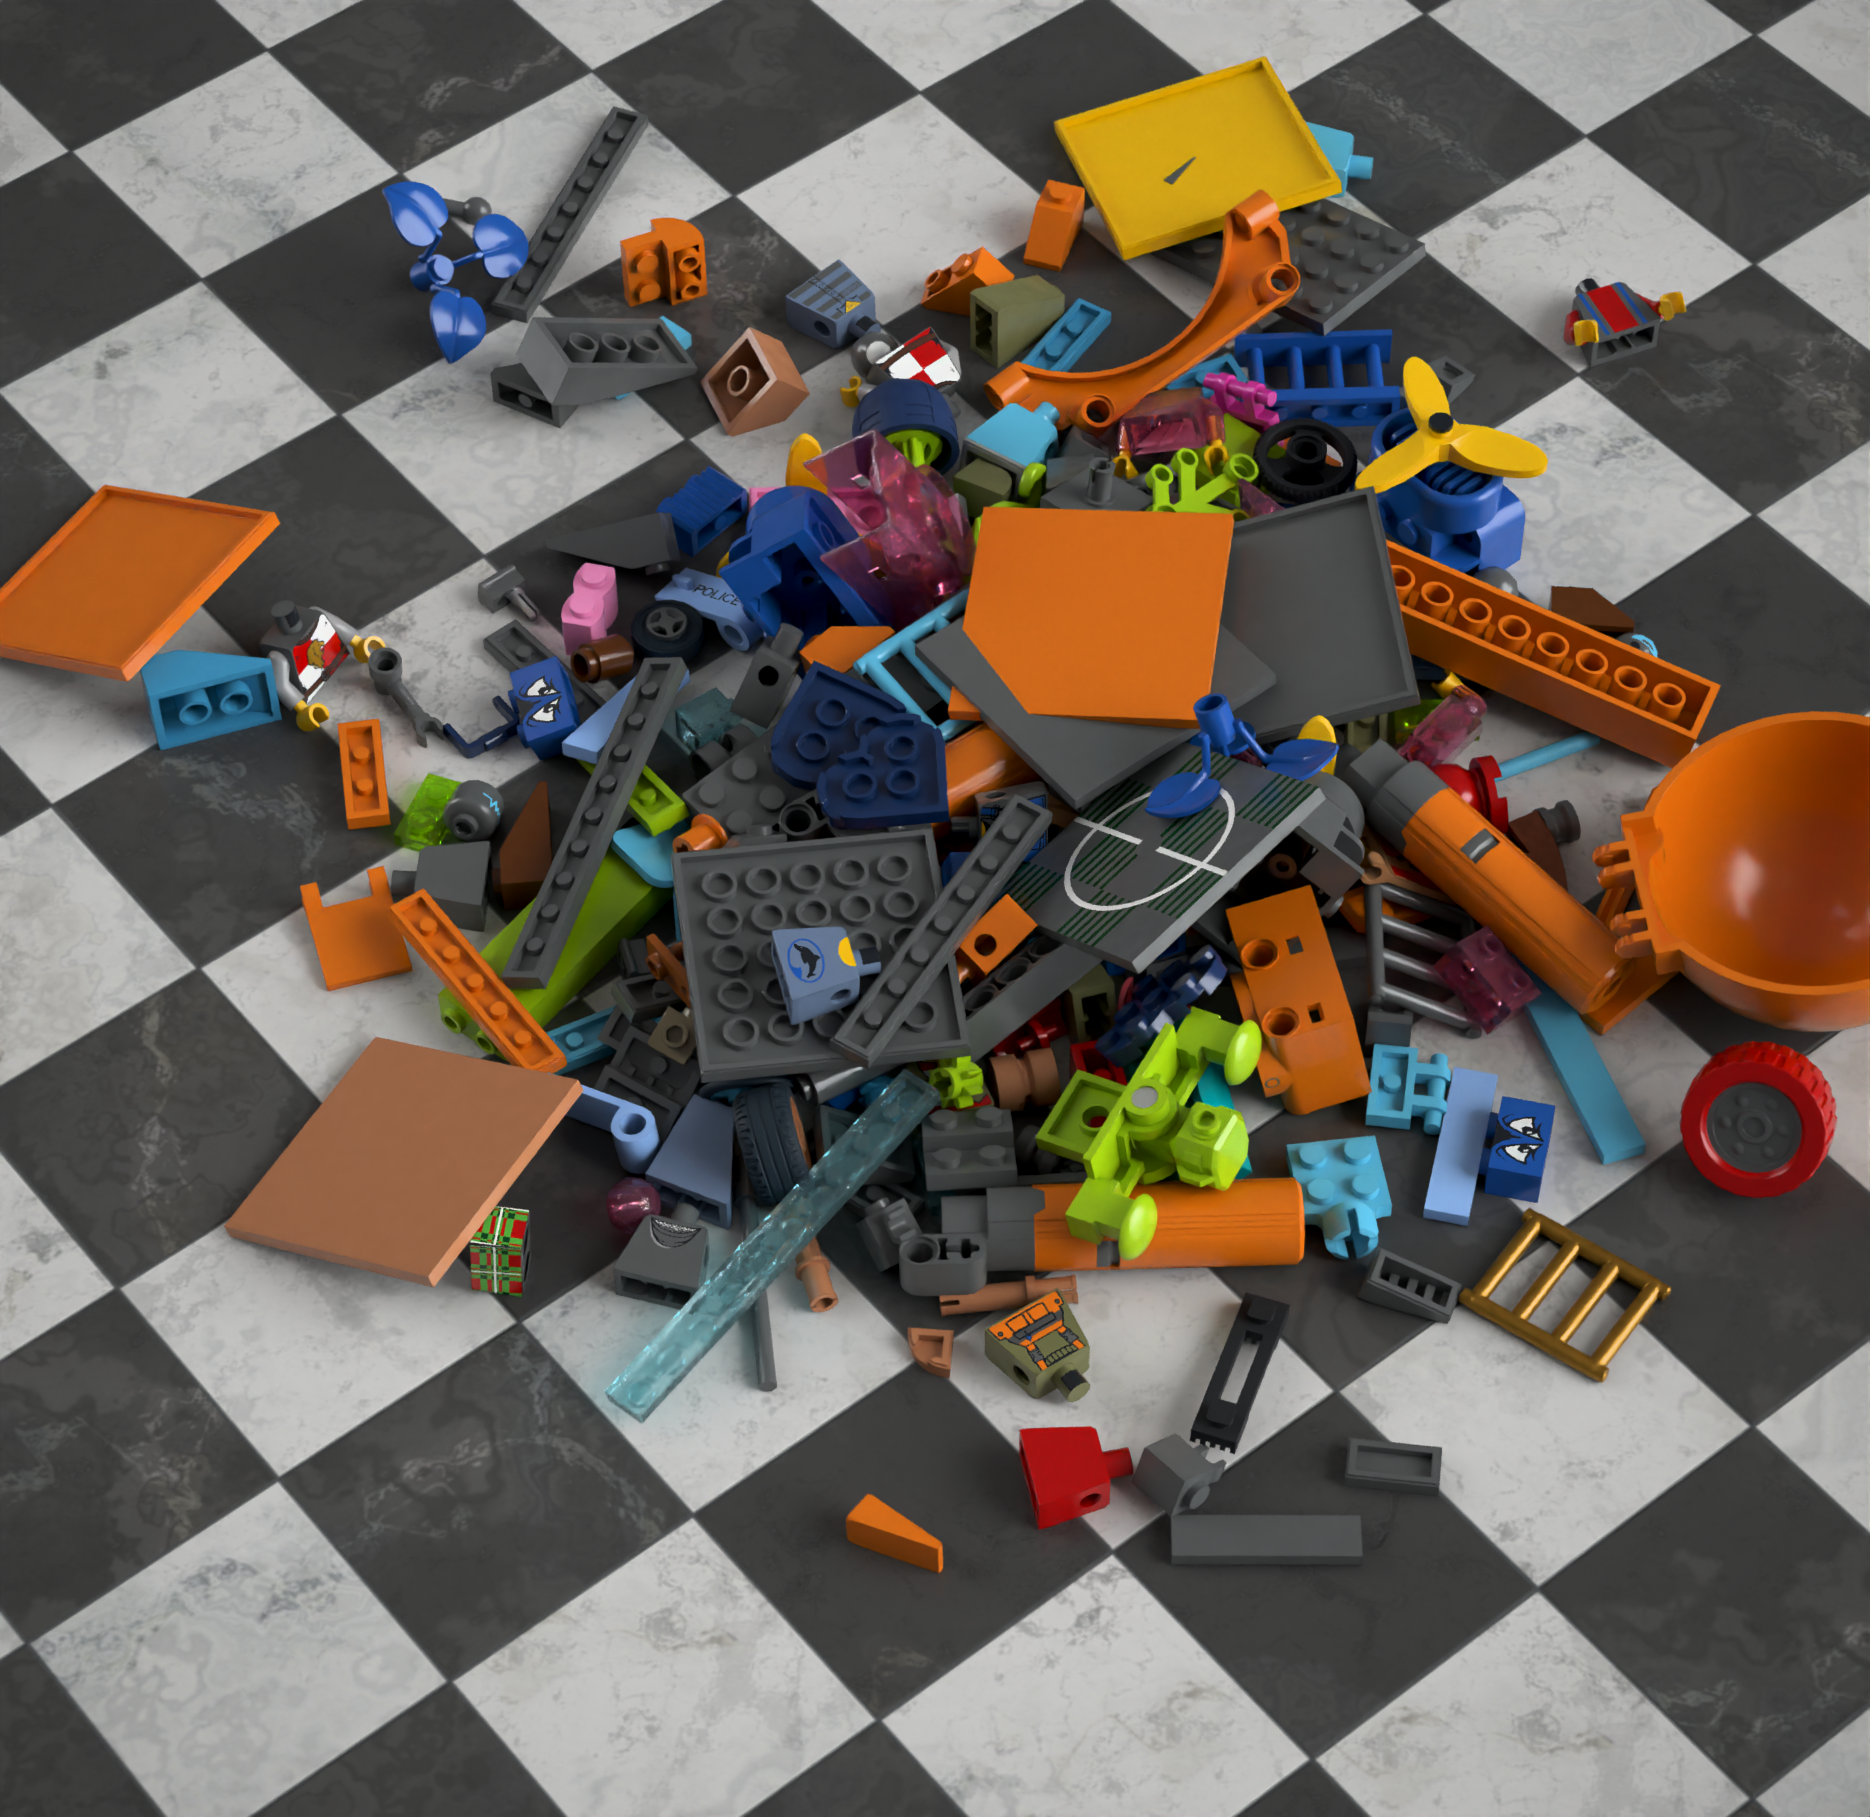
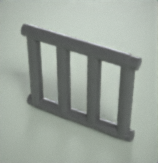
[1364,882,1482,1039]

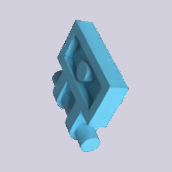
[1365,1043,1451,1135]

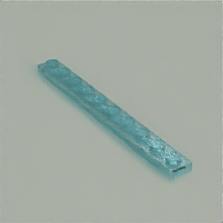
[604,1069,941,1424]

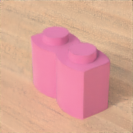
[561,563,618,656]

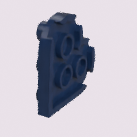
[771,661,906,790]
[816,713,950,830]
[1094,945,1227,1068]

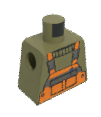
[985,1288,1090,1402]

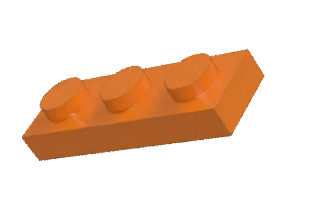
[337,719,391,830]

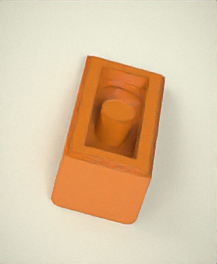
[846,1494,943,1573]

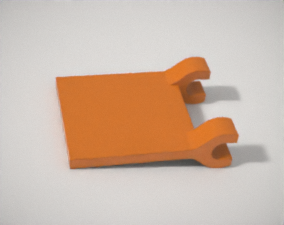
[300,866,412,991]

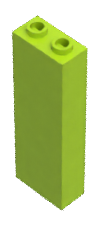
[438,845,673,1062]

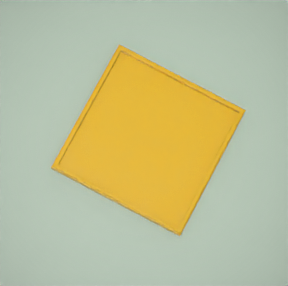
[1054,56,1342,260]

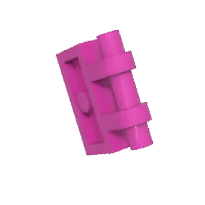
[1203,372,1284,447]

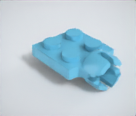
[1286,1135,1392,1260]

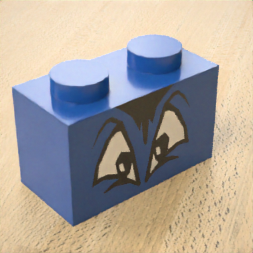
[508,656,582,761]
[1478,1096,1556,1203]

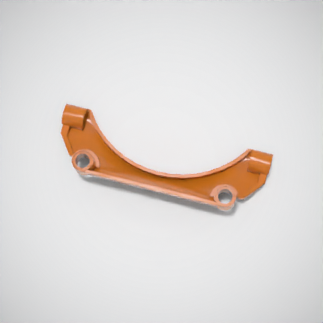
[983,189,1301,438]

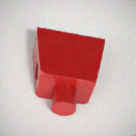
[1019,1426,1133,1530]

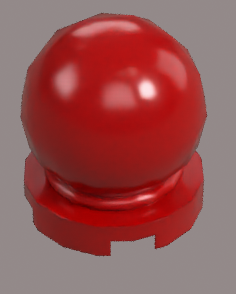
[1428,755,1509,834]

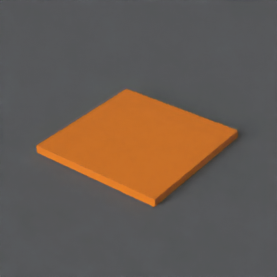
[0,485,280,682]
[948,507,1234,729]

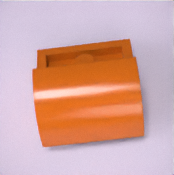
[620,217,708,307]

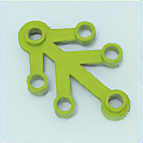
[1145,448,1259,522]

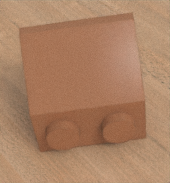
[700,327,810,436]

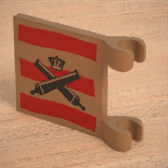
[1360,822,1455,905]

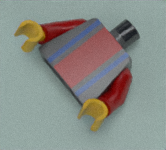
[1563,278,1687,367]

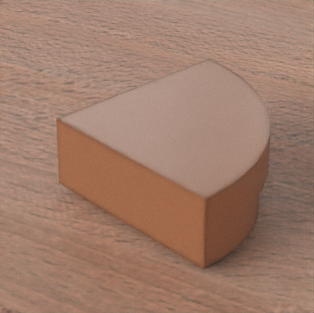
[908,1327,954,1378]

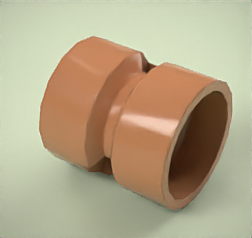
[988,1047,1061,1112]

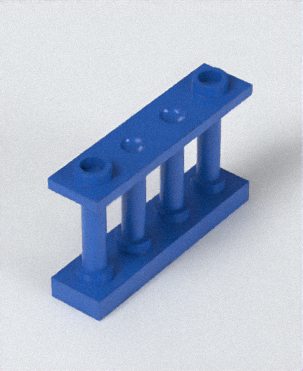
[1233,329,1400,427]

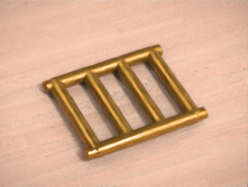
[1458,1208,1671,1383]

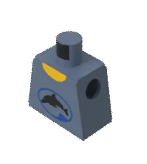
[771,926,881,1025]

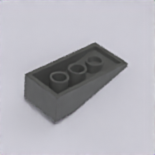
[516,317,698,406]

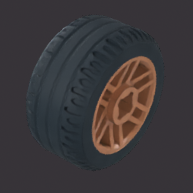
[732,1082,816,1206]

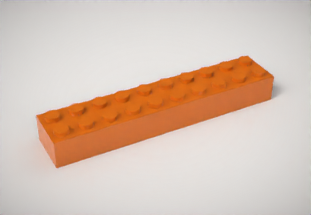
[1386,539,1721,768]

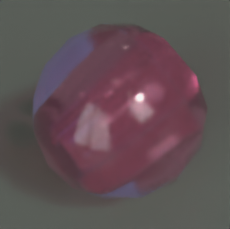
[606,1177,661,1234]

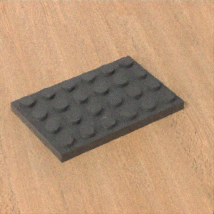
[1150,198,1426,336]

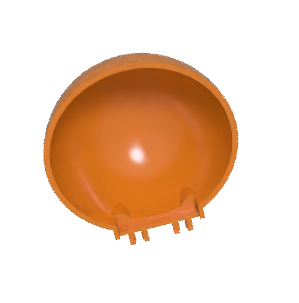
[1591,711,1870,1032]

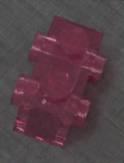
[1433,925,1542,1035]

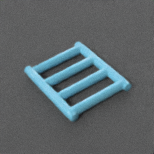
[853,588,977,743]

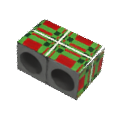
[470,1206,531,1297]

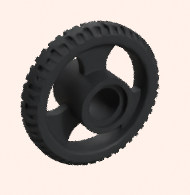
[1253,418,1358,504]

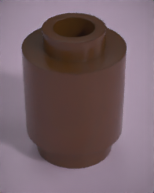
[570,634,634,684]

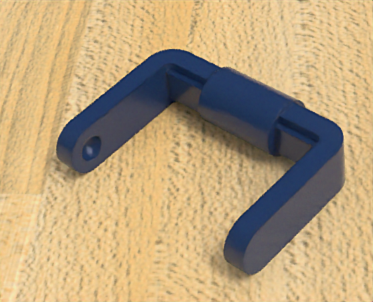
[443,695,520,758]

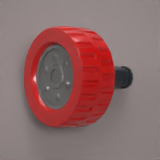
[1679,1041,1837,1198]

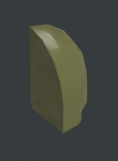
[953,458,1012,518]

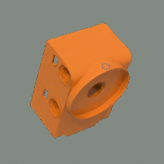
[1225,885,1372,1115]

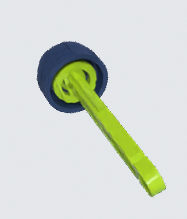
[852,378,960,621]

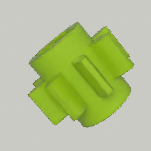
[928,1056,984,1109]

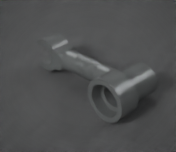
[368,648,443,748]

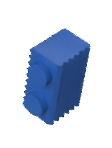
[656,466,748,557]

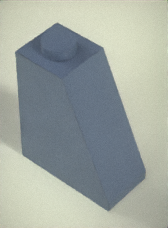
[645,1094,736,1230]

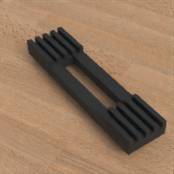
[1190,1292,1290,1454]

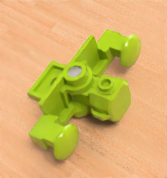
[1035,1006,1262,1260]

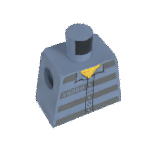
[785,259,881,348]

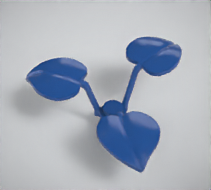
[382,181,529,364]
[1144,693,1339,818]

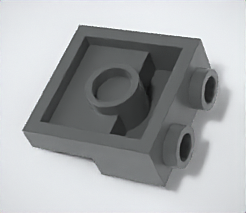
[921,1106,1018,1191]

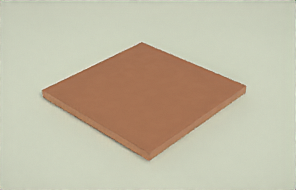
[224,1037,584,1288]

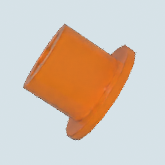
[672,813,729,853]

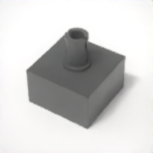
[1040,457,1153,511]

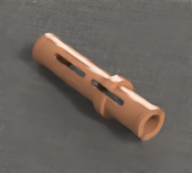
[939,1274,1078,1317]

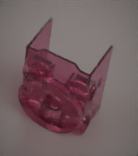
[803,428,976,631]

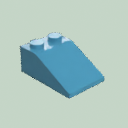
[140,650,282,751]

